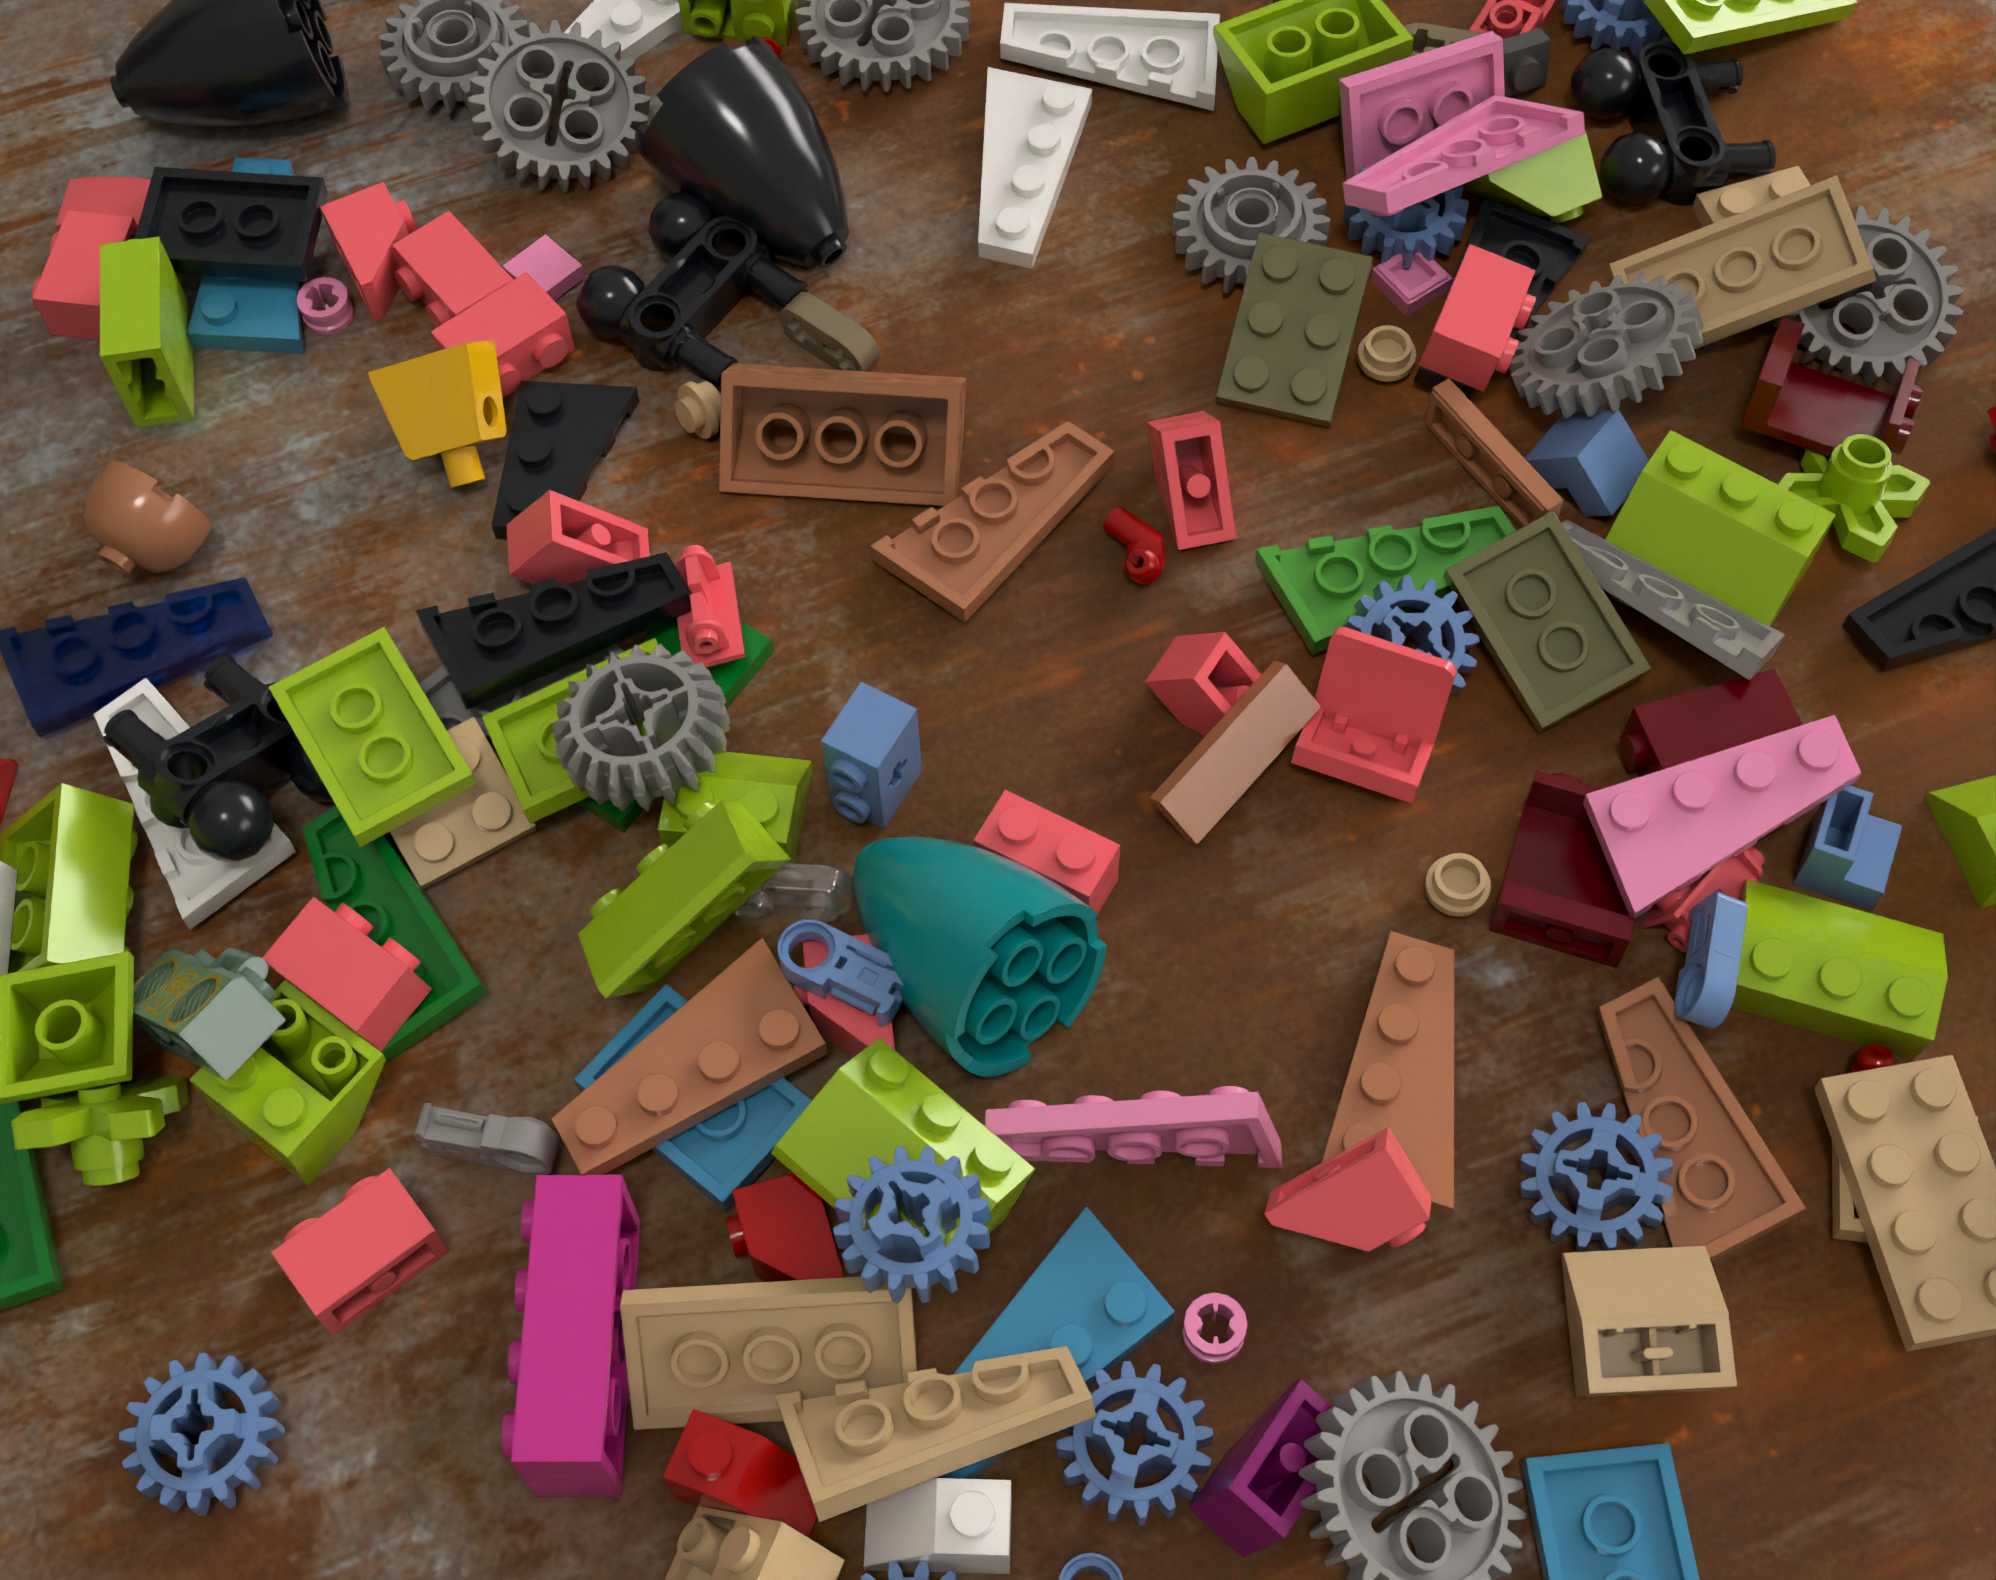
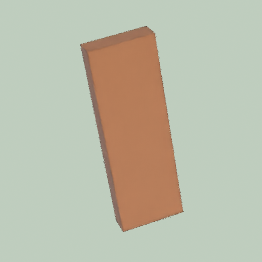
[1425,378,1564,528]
[1150,660,1321,845]

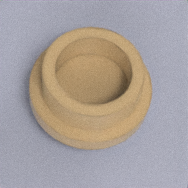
[1357,325,1416,382]
[674,381,721,439]
[1425,853,1491,917]

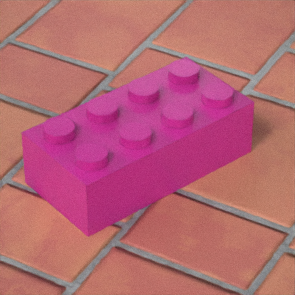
[501,1175,641,1497]

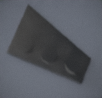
[491,381,640,540]

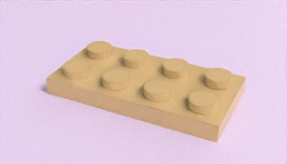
[1610,175,1876,349]
[1814,1055,1996,1352]
[620,1276,917,1430]

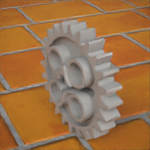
[795,0,971,92]
[468,20,650,192]
[1773,205,1964,388]
[1509,273,1704,418]
[1299,1371,1526,1580]

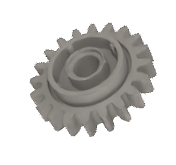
[379,0,529,113]
[1172,157,1330,293]

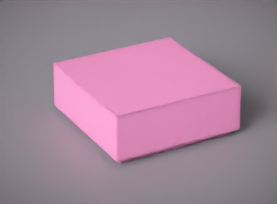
[502,234,585,301]
[1370,252,1453,317]

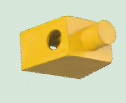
[368,340,507,488]

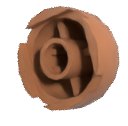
[83,460,213,575]

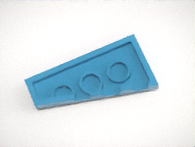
[187,157,305,354]
[940,1206,1175,1479]

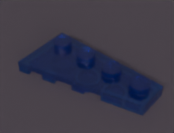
[0,577,273,738]

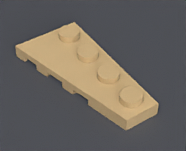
[775,1346,1096,1522]

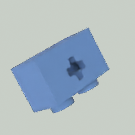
[821,682,922,829]

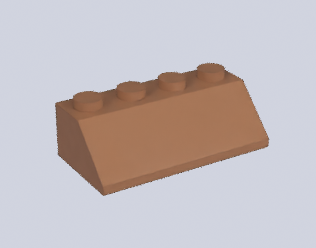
[719,363,966,506]

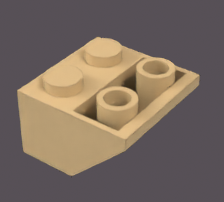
[1561,1246,1737,1398]
[664,1506,845,1580]

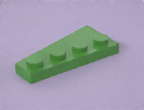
[1255,506,1516,655]

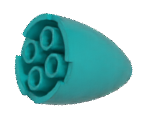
[852,837,1107,1077]

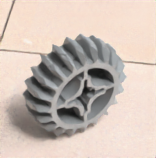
[552,643,730,812]

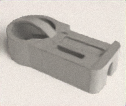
[413,1103,561,1176]

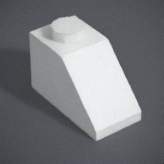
[863,1478,1012,1574]

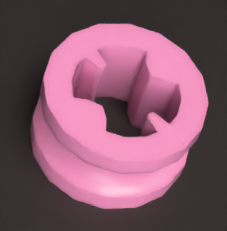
[296,277,354,335]
[1182,1293,1248,1365]

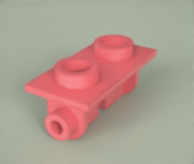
[676,545,746,668]
[1640,847,1765,952]

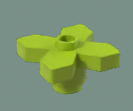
[1778,434,1930,563]
[11,1075,189,1186]

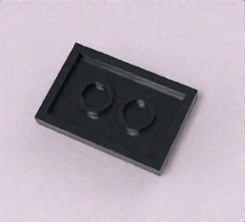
[134,167,328,282]

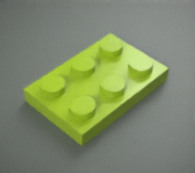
[268,627,477,847]
[482,638,659,824]

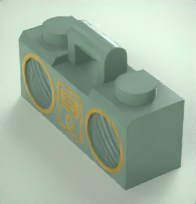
[133,948,286,1081]

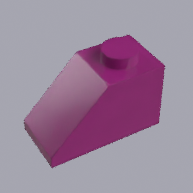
[1189,1379,1333,1558]

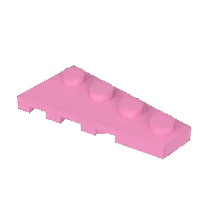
[1343,95,1585,216]
[1583,715,1861,918]
[985,1086,1282,1168]

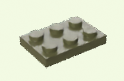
[1216,232,1373,429]
[1443,511,1651,733]

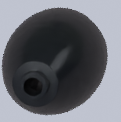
[110,0,349,128]
[634,36,849,268]

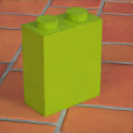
[100,237,195,428]

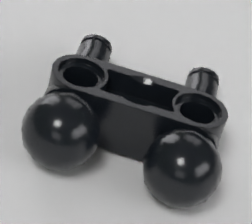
[1571,41,1776,205]
[576,191,808,392]
[103,655,333,862]

